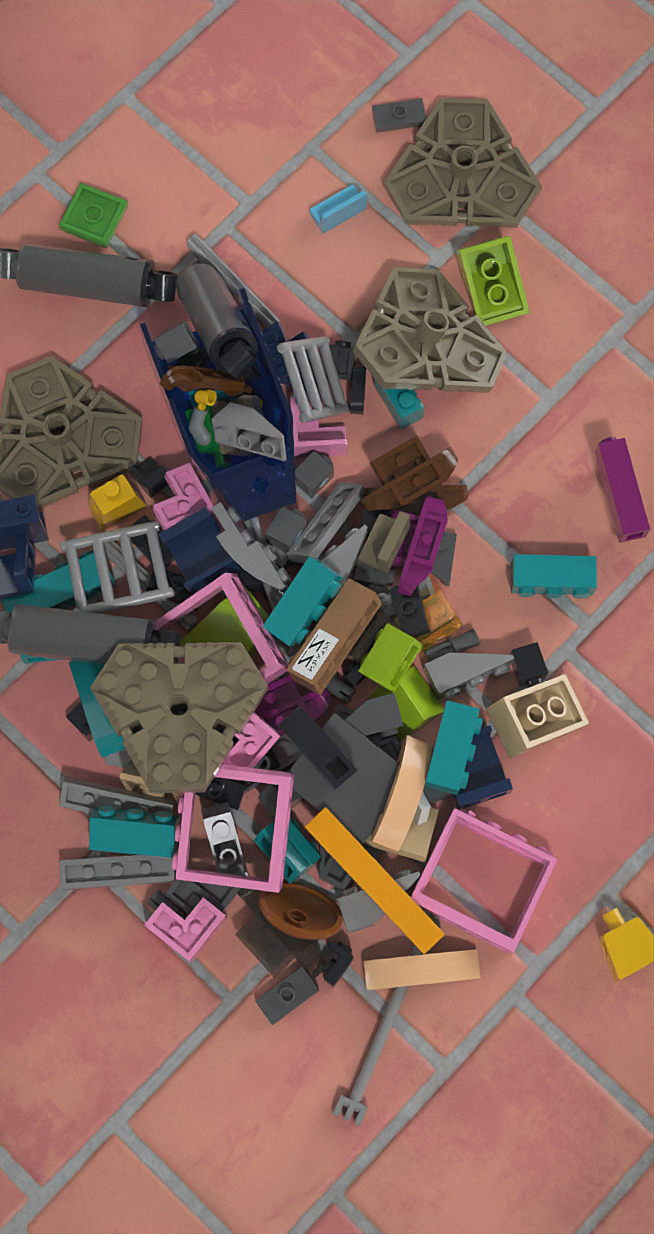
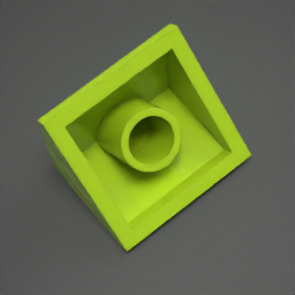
[369,666,444,742]

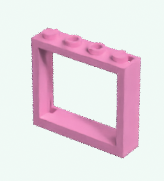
[155,573,288,684]
[172,764,295,893]
[411,808,558,955]

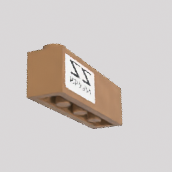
[286,578,382,695]

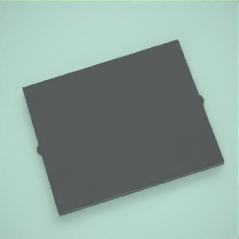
[288,713,399,845]

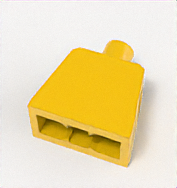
[89,474,146,532]
[599,908,654,982]

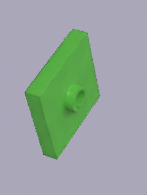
[59,183,128,249]

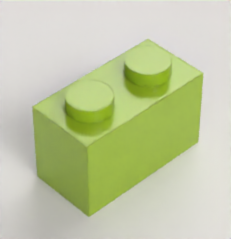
[358,623,423,693]

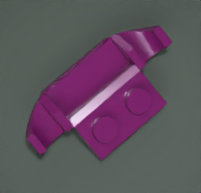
[392,496,448,596]
[232,675,334,746]

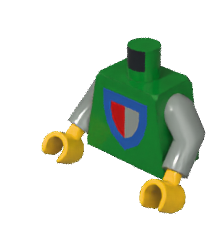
[185,389,263,468]

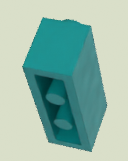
[511,554,597,599]
[262,556,343,647]
[424,700,483,795]
[89,805,180,858]

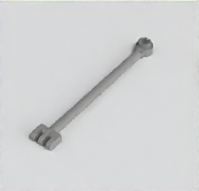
[333,913,440,1126]

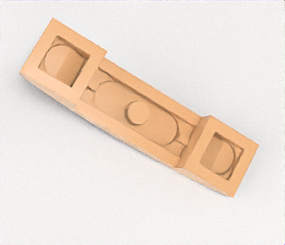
[371,735,432,852]
[363,949,481,990]

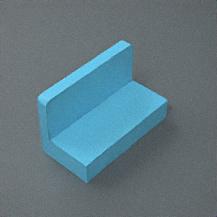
[309,184,367,234]

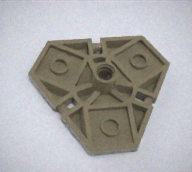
[384,98,542,228]
[352,267,508,393]
[0,356,143,509]
[91,642,268,793]

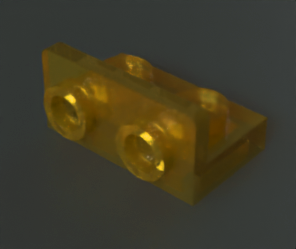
[394,590,462,653]

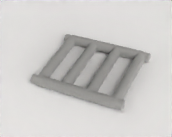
[277,337,350,423]
[60,521,175,614]

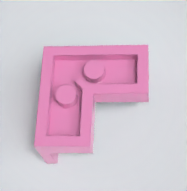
[290,397,347,458]
[152,463,214,532]
[223,712,280,768]
[144,898,227,964]

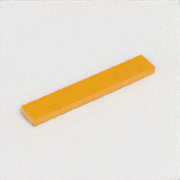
[304,807,445,954]

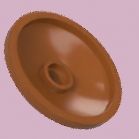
[258,880,343,940]

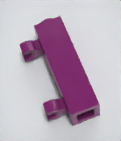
[595,437,650,543]

